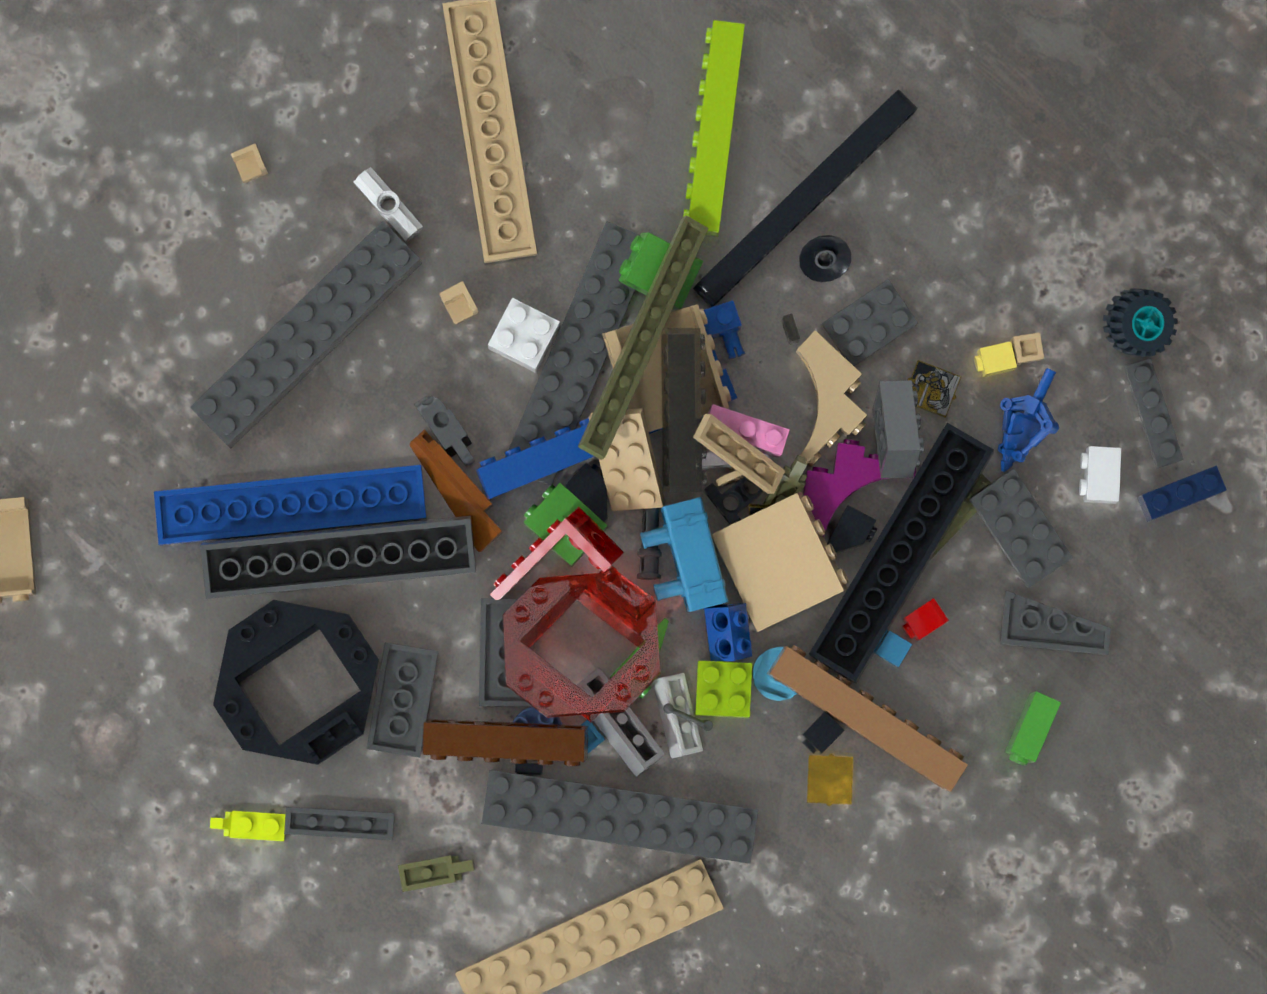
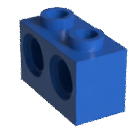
[704,603,752,661]

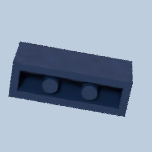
[1137,465,1227,522]

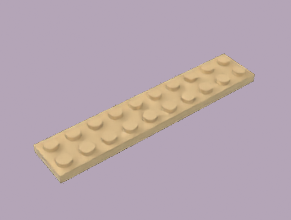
[442,0,537,263]
[455,859,724,994]

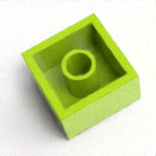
[695,660,752,718]

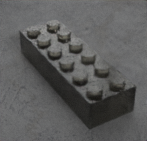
[661,328,707,493]

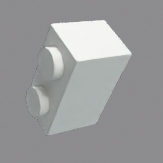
[1079,446,1121,504]

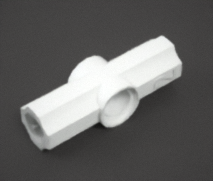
[354,167,423,242]

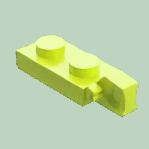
[210,811,286,841]

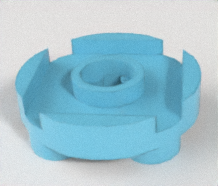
[752,647,797,701]

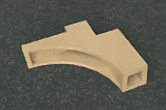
[796,330,867,467]

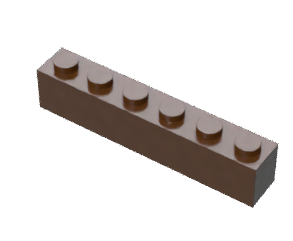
[423,719,588,766]

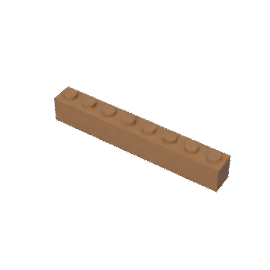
[767,645,968,792]

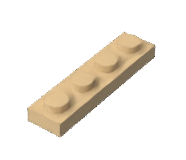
[693,414,785,494]

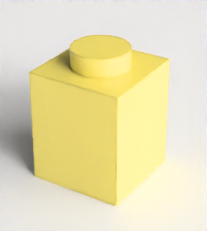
[974,341,1017,377]

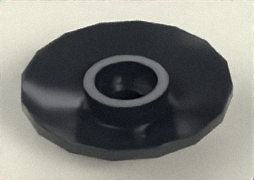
[799,235,851,282]

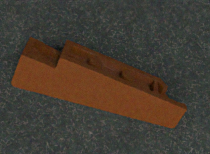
[410,429,502,552]

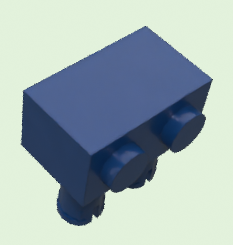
[704,300,745,362]

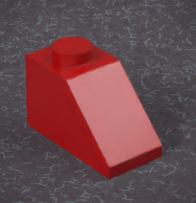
[902,598,949,641]

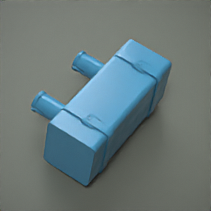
[640,497,729,613]

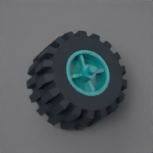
[1103,288,1178,357]

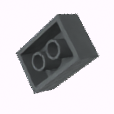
[872,380,924,478]

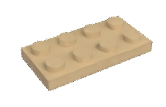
[589,408,665,511]

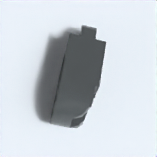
[414,396,475,467]

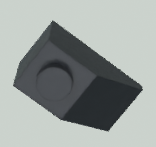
[565,463,608,523]
[827,505,878,554]

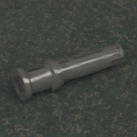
[637,508,662,580]

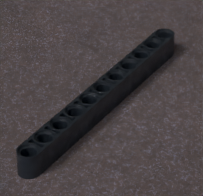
[693,90,918,307]

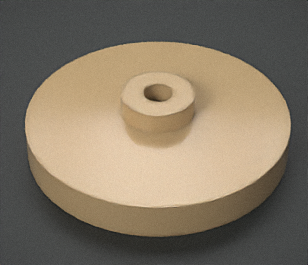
[715,468,745,487]

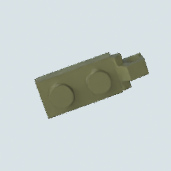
[761,454,807,508]
[398,855,475,892]

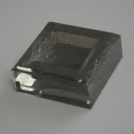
[781,314,800,345]

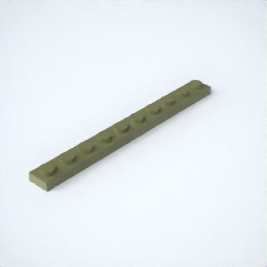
[578,215,708,460]

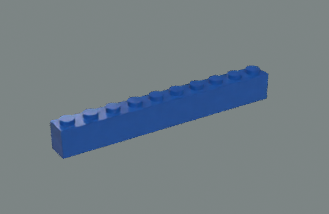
[476,369,737,499]

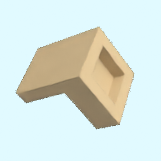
[231,144,268,183]
[439,281,479,324]
[1010,332,1044,366]

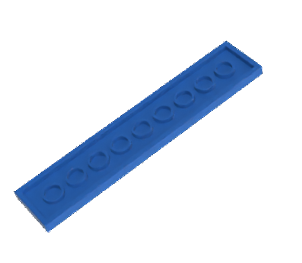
[154,465,427,546]

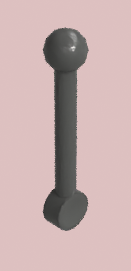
[663,703,713,731]

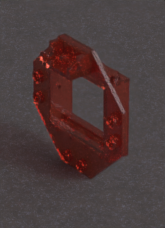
[503,566,661,722]

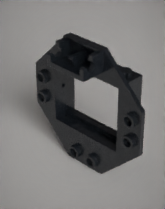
[213,600,379,765]

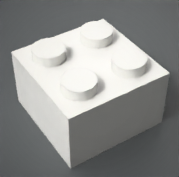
[488,298,560,373]

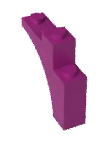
[803,439,916,537]

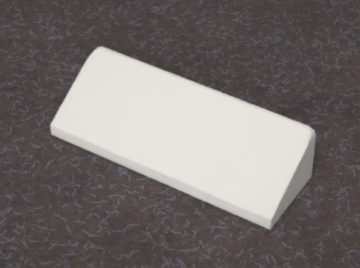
[653,673,703,759]

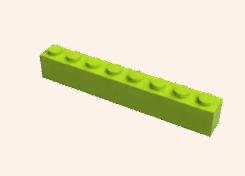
[683,20,745,237]

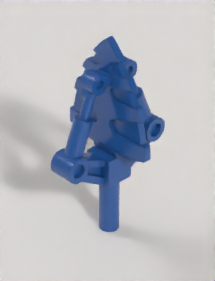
[998,368,1059,472]

